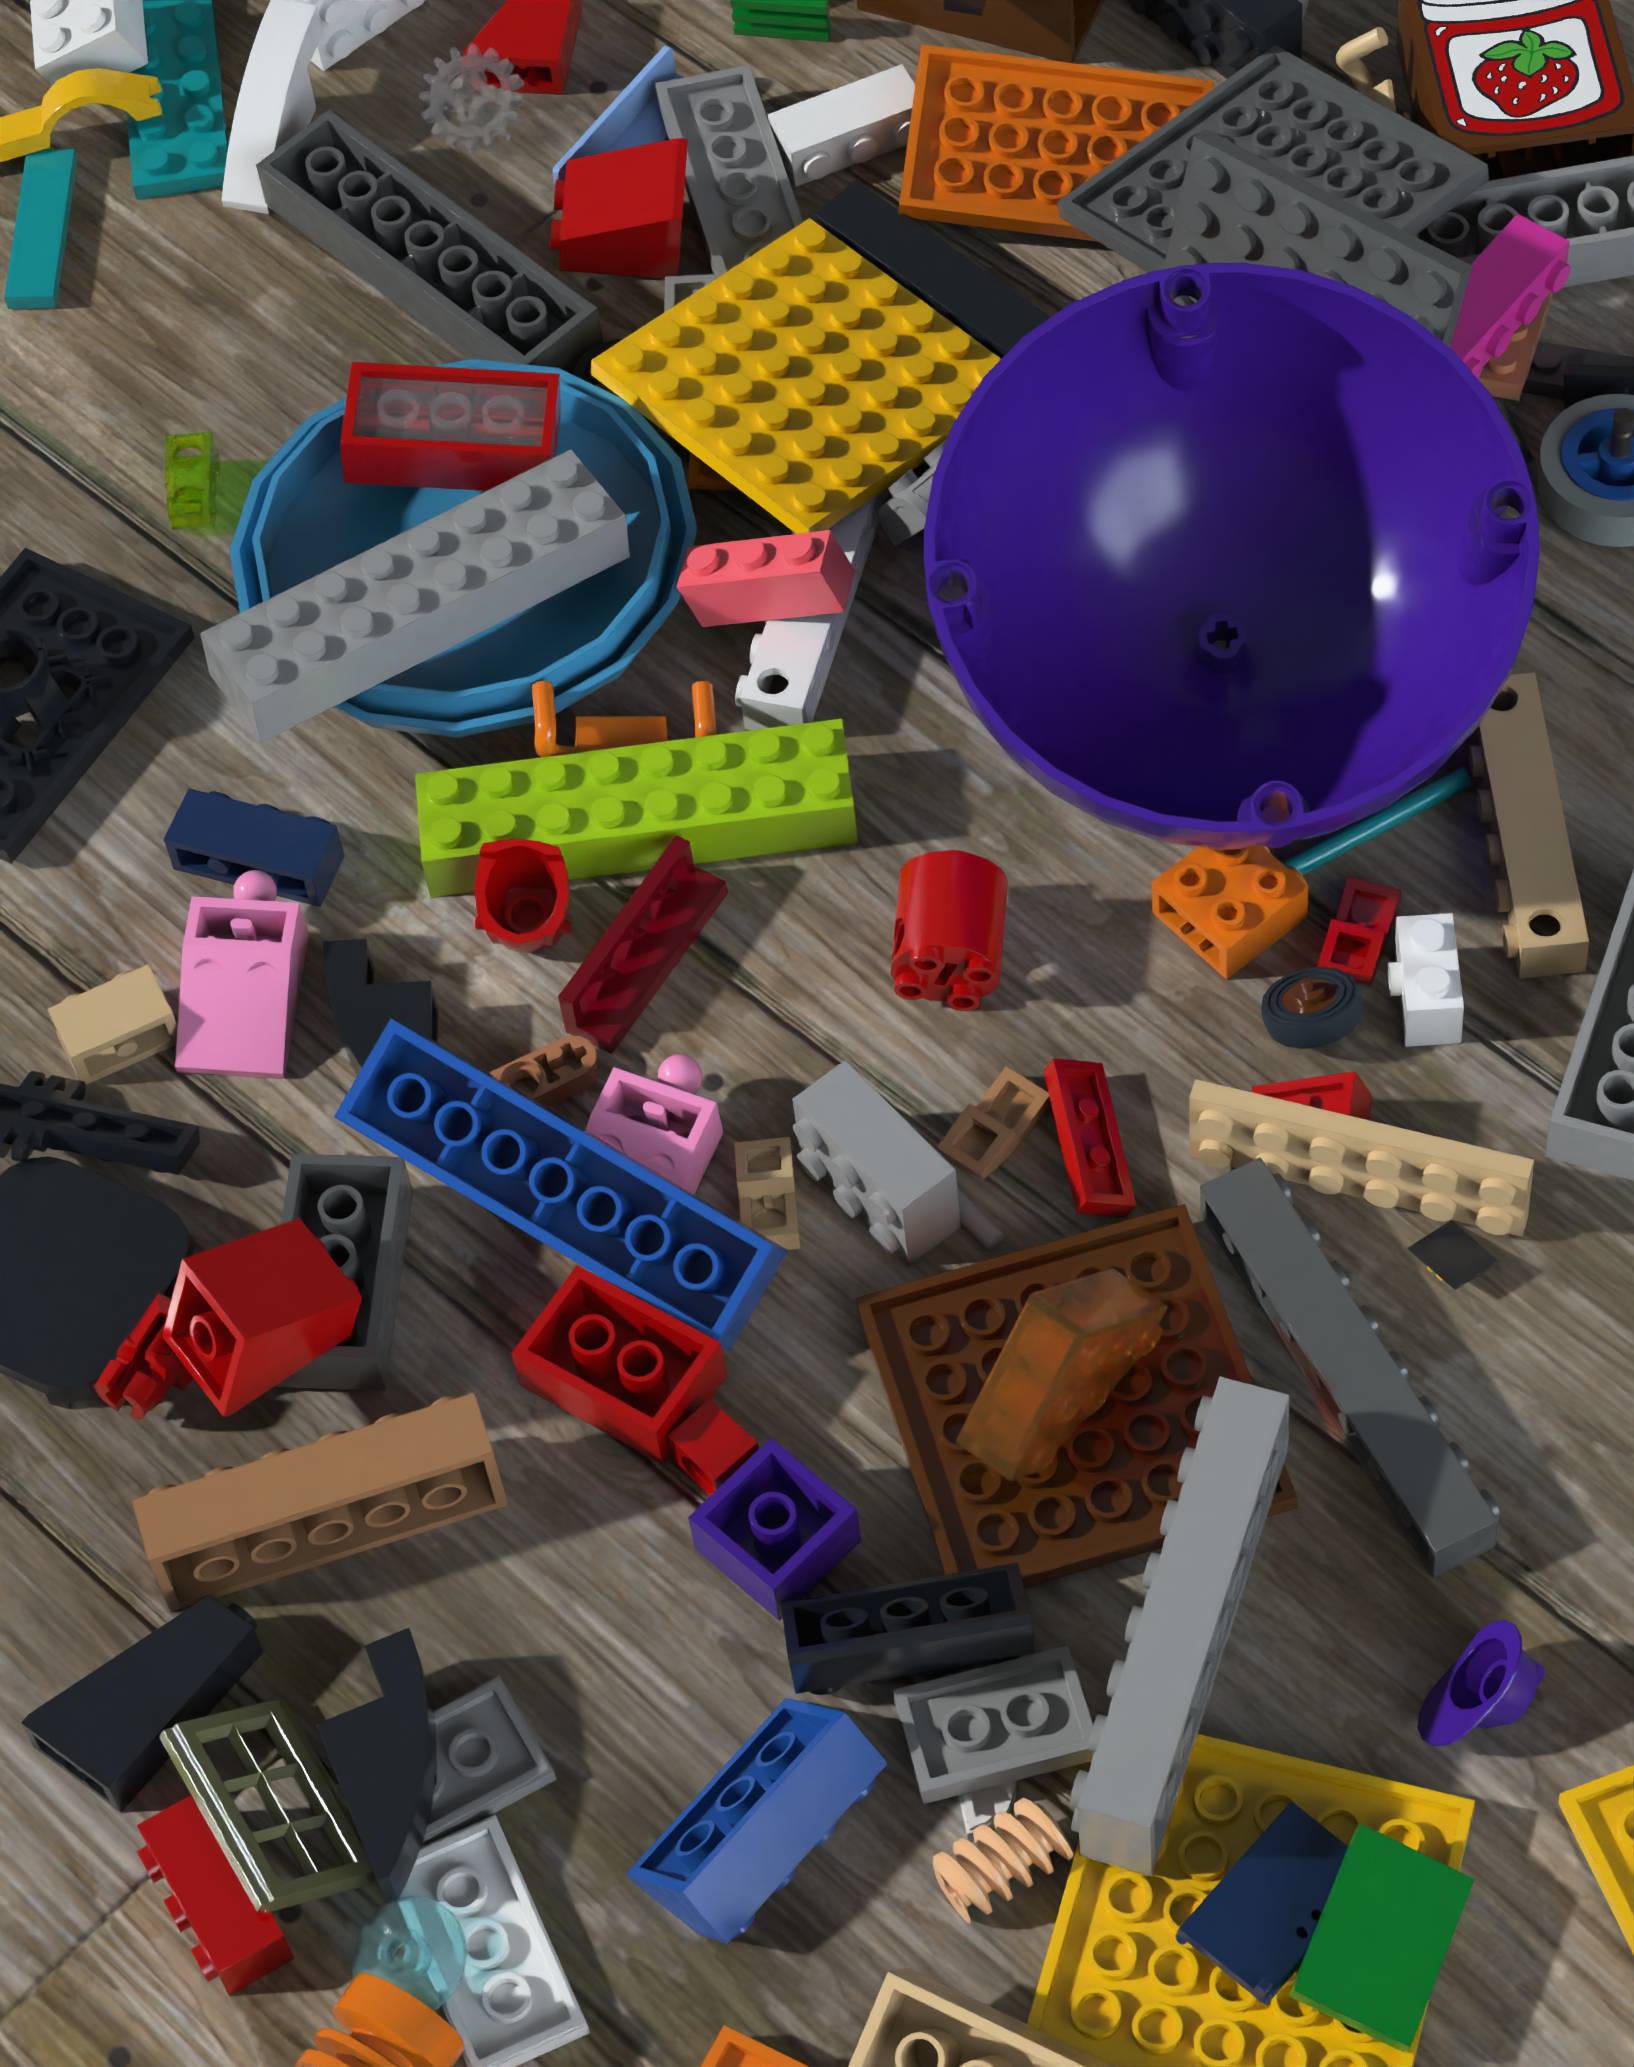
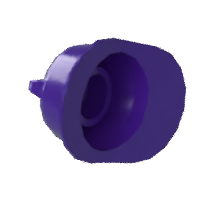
[1417,1619,1545,1746]

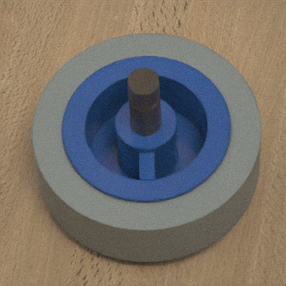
[1537,394,1634,547]

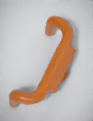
[532,681,716,757]

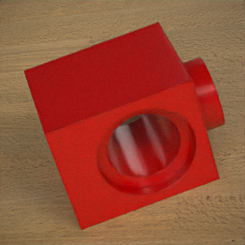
[667,1399,759,1497]

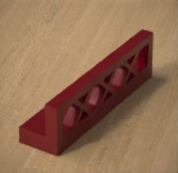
[558,835,728,1054]

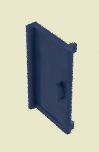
[1175,1801,1348,2005]

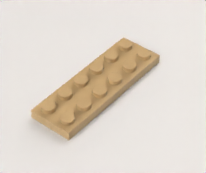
[1189,1079,1534,1237]

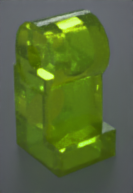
[165,432,220,530]

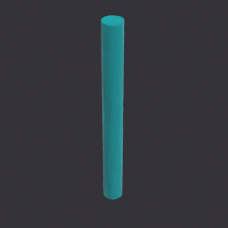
[1281,767,1471,876]

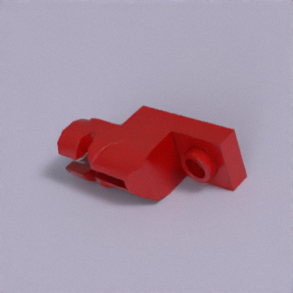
[94,1294,193,1419]

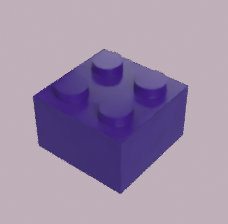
[688,1438,861,1621]

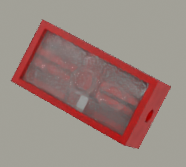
[340,362,561,491]

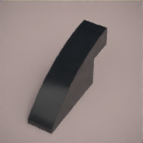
[323,939,439,1076]
[316,1628,437,1904]

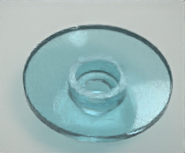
[352,1896,467,2011]

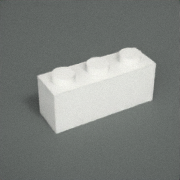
[768,64,915,187]

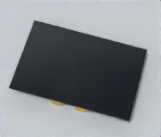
[1407,1221,1499,1290]

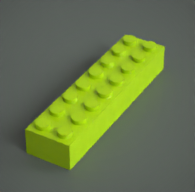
[415,719,858,898]

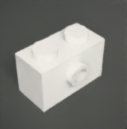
[1388,913,1464,1047]

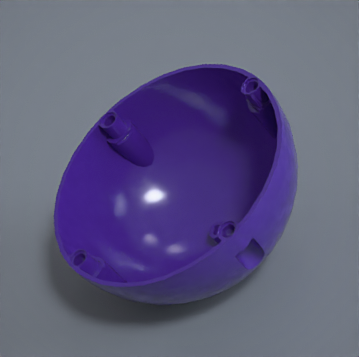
[924,263,1540,850]

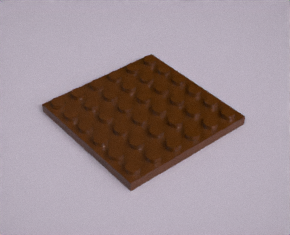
[855,1204,1298,1588]

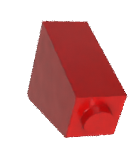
[463,0,582,95]

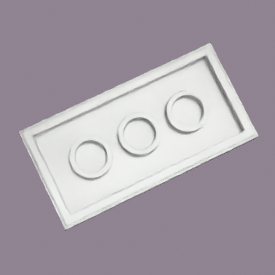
[398,1815,590,2067]

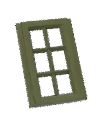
[159,1699,377,1913]

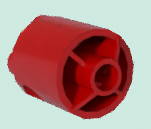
[890,850,1008,1011]

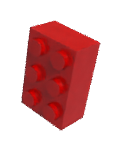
[511,1265,727,1464]

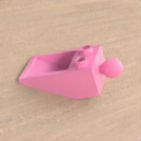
[175,870,310,1079]
[586,1054,724,1194]

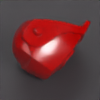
[474,839,572,954]

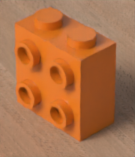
[1151,845,1309,980]

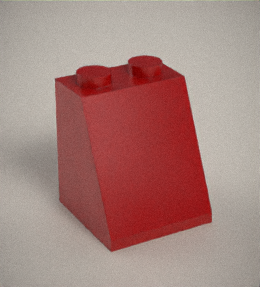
[550,138,688,279]
[162,1218,362,1417]

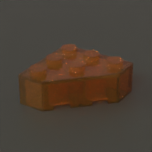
[955,1268,1168,1481]

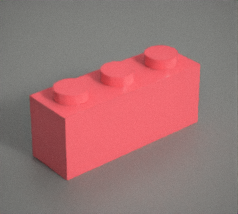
[677,530,855,627]

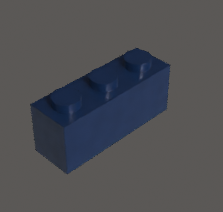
[164,788,345,907]

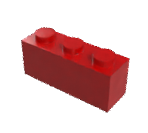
[136,1795,295,1996]

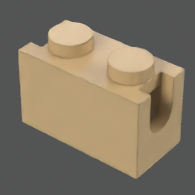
[47,964,177,1085]

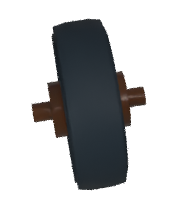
[1261,967,1363,1049]

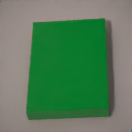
[1289,1824,1475,2052]

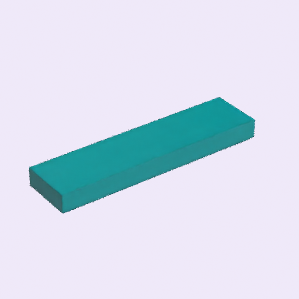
[4,149,78,309]

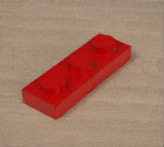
[1043,1058,1137,1218]

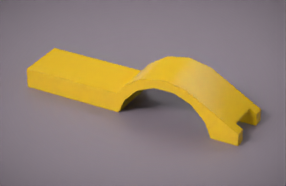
[0,68,162,162]

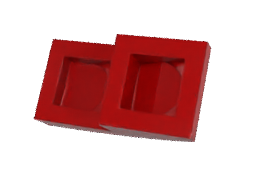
[1317,877,1402,986]

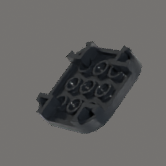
[0,1156,193,1409]

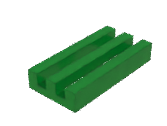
[730,0,831,42]

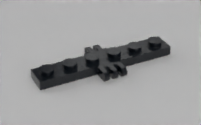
[0,1070,200,1175]

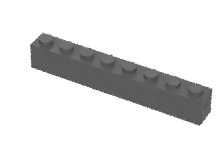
[1200,1157,1501,1578]

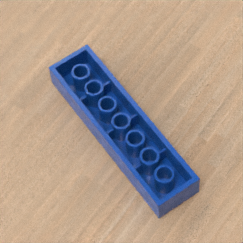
[334,1019,788,1350]

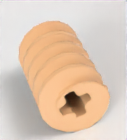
[932,1798,1074,1925]

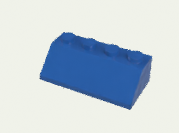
[626,1698,888,1944]

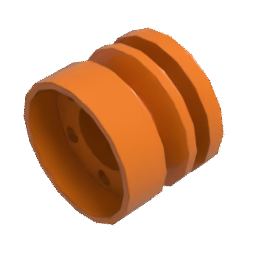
[295,1972,465,2067]

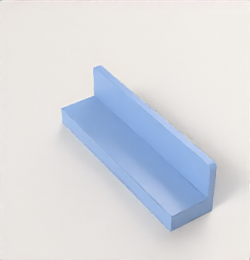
[552,45,684,211]

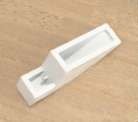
[222,0,323,214]

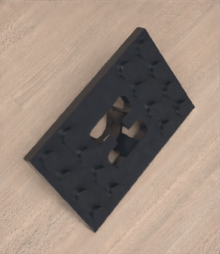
[0,548,195,864]

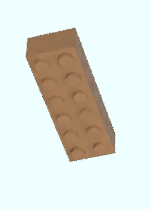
[132,1392,508,1612]

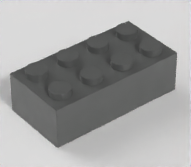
[275,1154,413,1390]

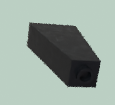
[21,1595,263,1813]

